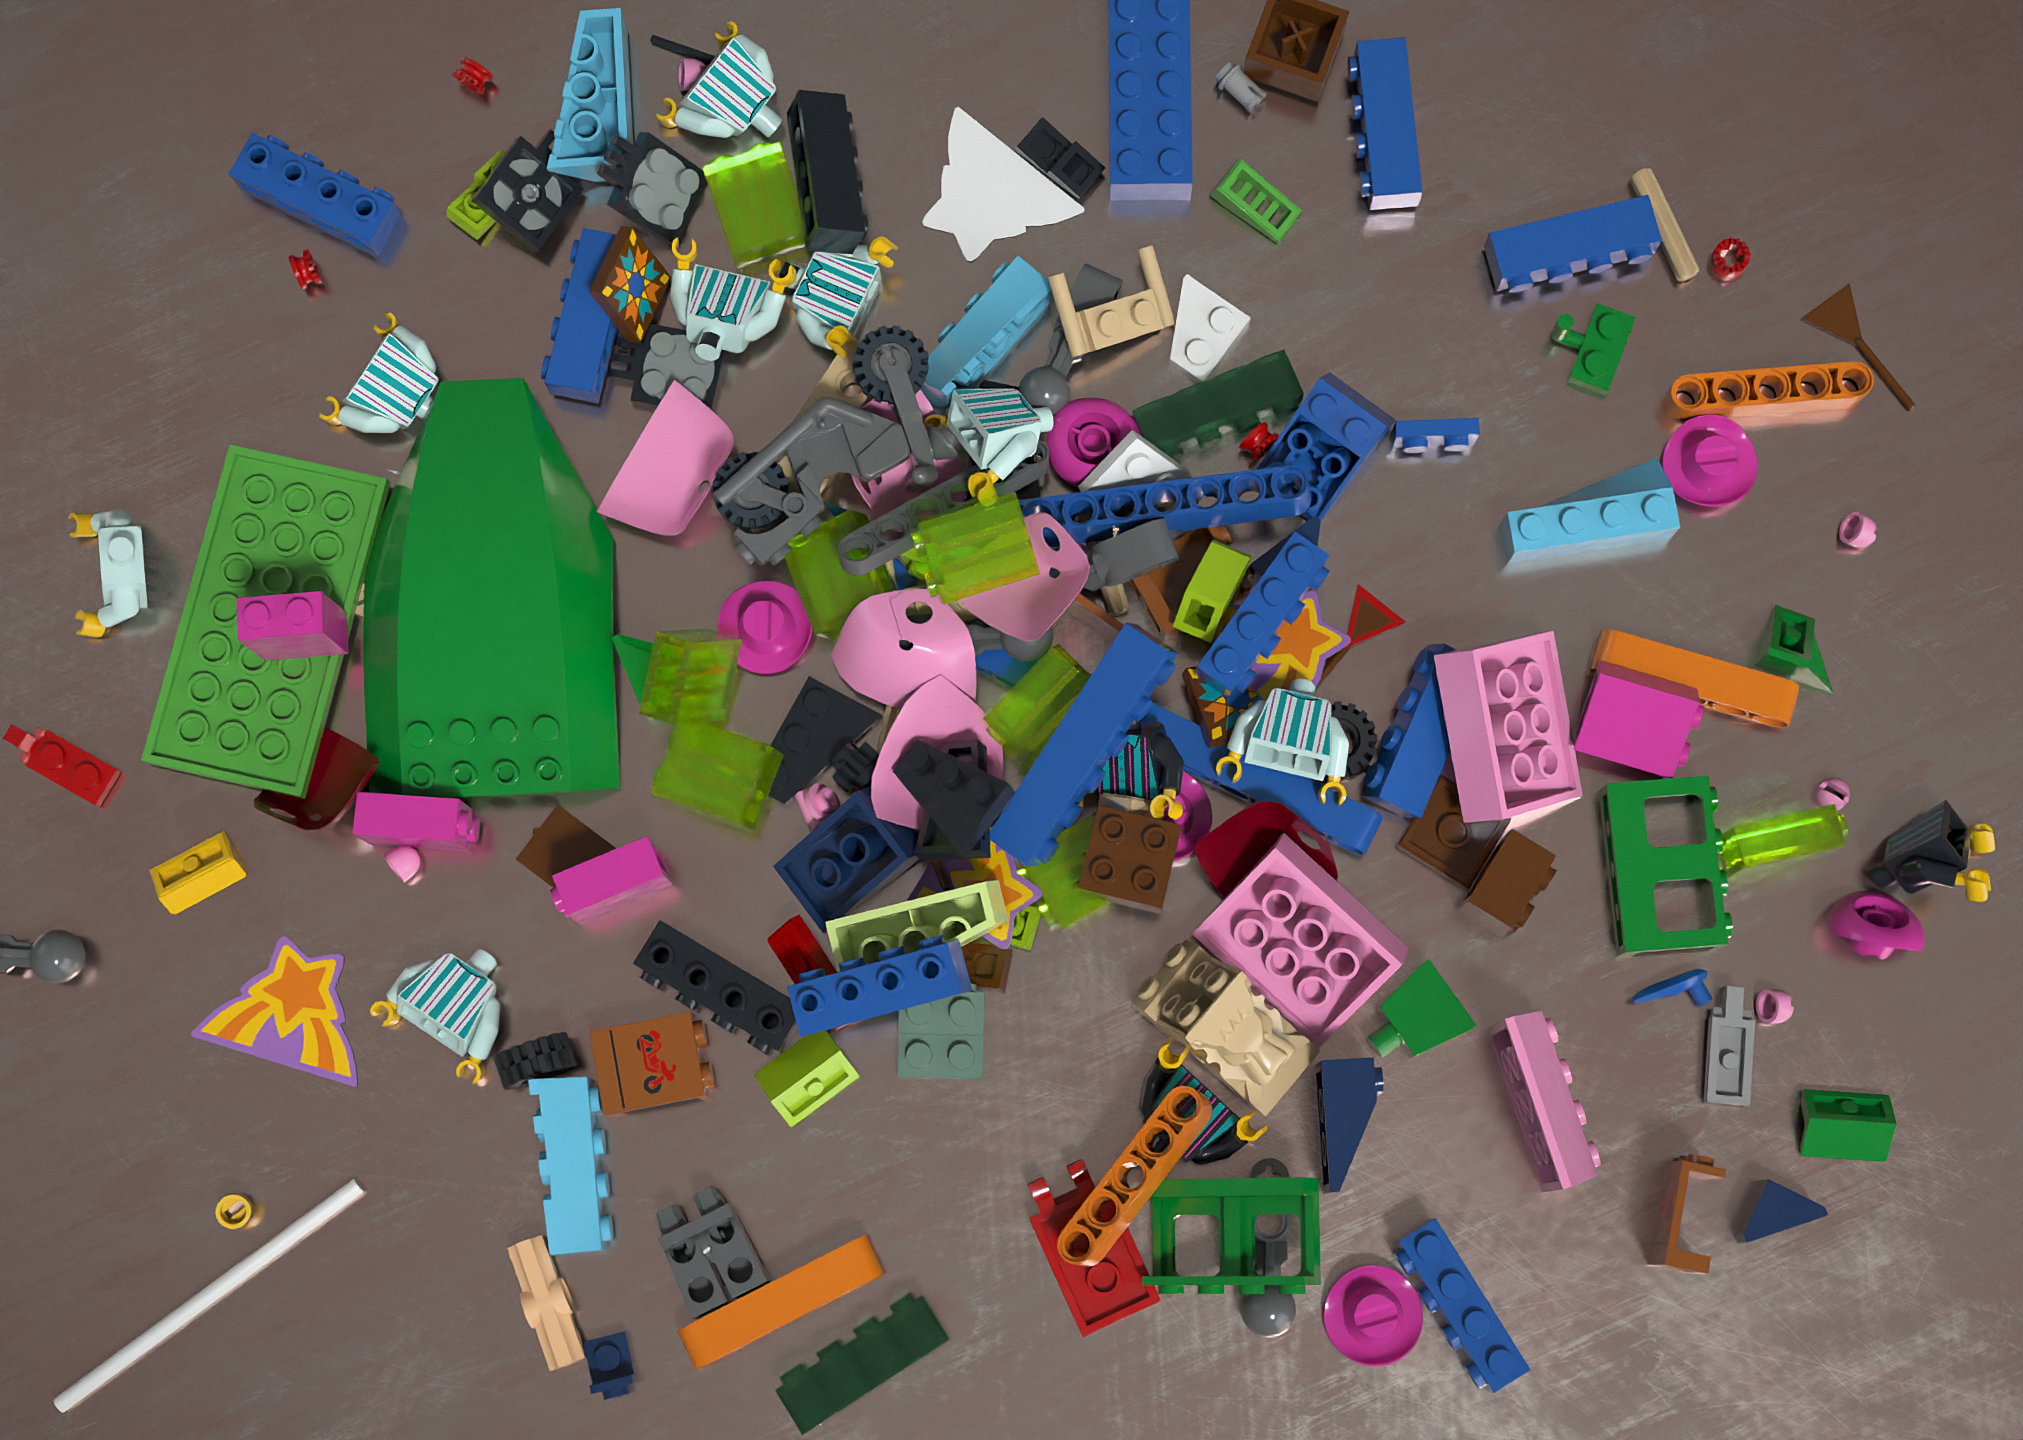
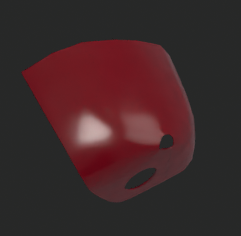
[253,727,380,831]
[1195,801,1338,897]

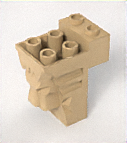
[1131,939,1320,1117]

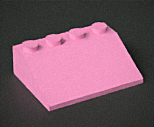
[1434,631,1583,823]
[1192,833,1410,1048]
[1487,1010,1601,1192]

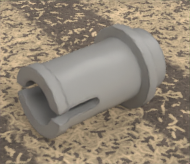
[1215,61,1267,113]

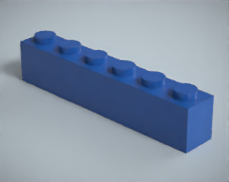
[990,623,1178,866]

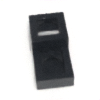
[1014,117,1106,199]

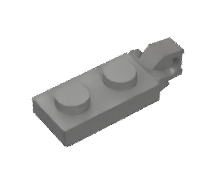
[1704,985,1755,1106]

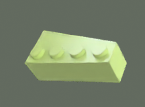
[825,880,1009,973]

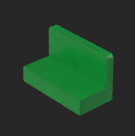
[1800,1089,1897,1162]

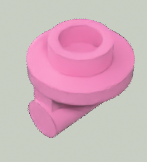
[795,783,839,833]

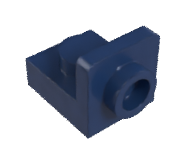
[583,1331,639,1400]

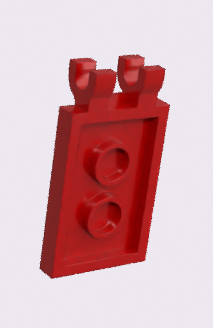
[1027,1158,1161,1337]

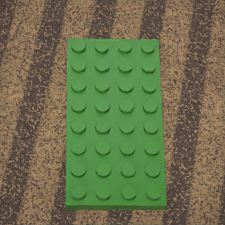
[141,444,391,799]

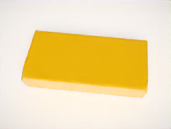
[149,831,246,914]

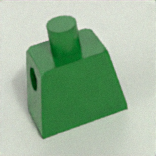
[1367,959,1477,1058]

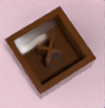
[1243,0,1350,102]
[1078,805,1182,914]
[1457,829,1557,937]

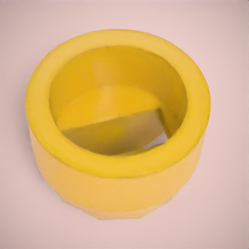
[216,1193,252,1229]

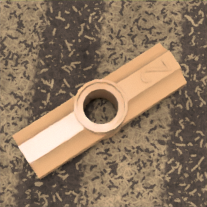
[507,1235,586,1371]

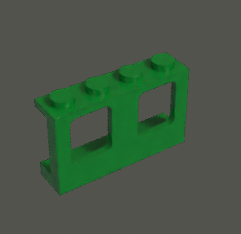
[1600,776,1733,956]
[1141,1177,1321,1294]

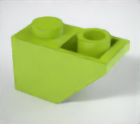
[1173,540,1252,643]

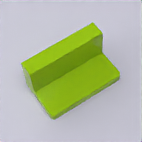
[754,1030,860,1127]

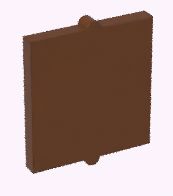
[516,804,616,888]

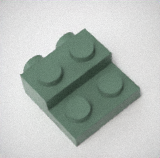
[897,984,985,1080]

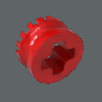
[452,57,494,95]
[1710,237,1751,279]
[288,249,322,290]
[1239,422,1279,462]

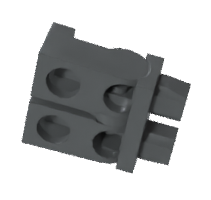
[656,1186,772,1319]

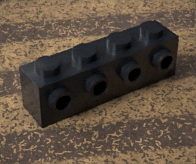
[786,90,868,254]
[633,920,798,1055]

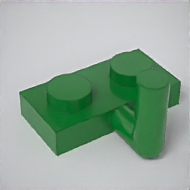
[1551,303,1636,396]

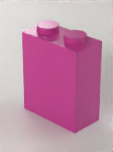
[236,591,349,661]
[1574,661,1704,778]
[353,792,480,852]
[550,836,674,924]

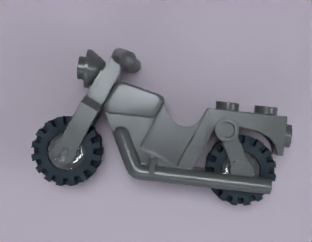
[713,325,959,566]

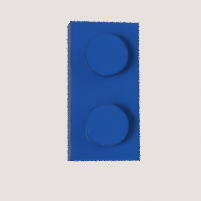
[1391,418,1480,453]

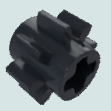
[830,741,879,793]

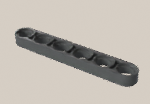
[838,439,1049,575]

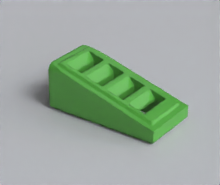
[1209,158,1302,243]

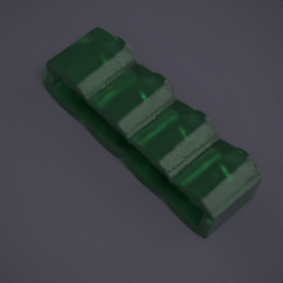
[1132,350,1304,461]
[775,1292,951,1435]

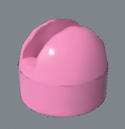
[678,58,707,91]
[1839,512,1877,547]
[1814,777,1850,812]
[383,845,420,882]
[1756,989,1794,1023]

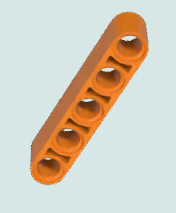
[1663,361,1874,421]
[1590,629,1800,728]
[1057,1086,1212,1267]
[677,1234,885,1370]

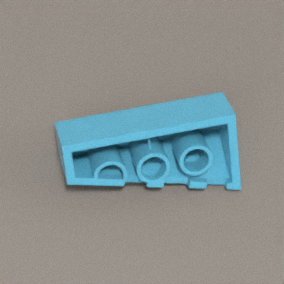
[547,8,633,182]
[921,256,1054,415]
[1501,458,1680,563]
[528,1077,613,1255]

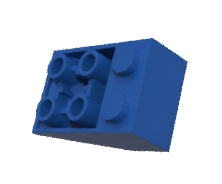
[1257,372,1396,521]

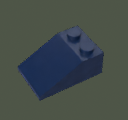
[773,786,919,933]
[1315,1057,1384,1194]

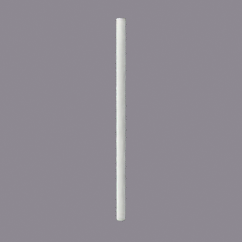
[53,1178,364,1413]

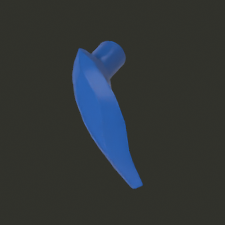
[1632,969,1713,1007]

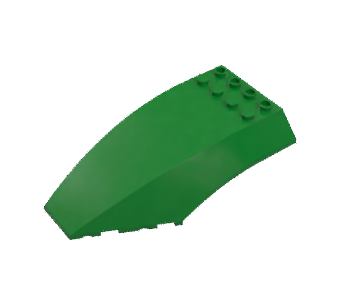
[363,378,620,798]

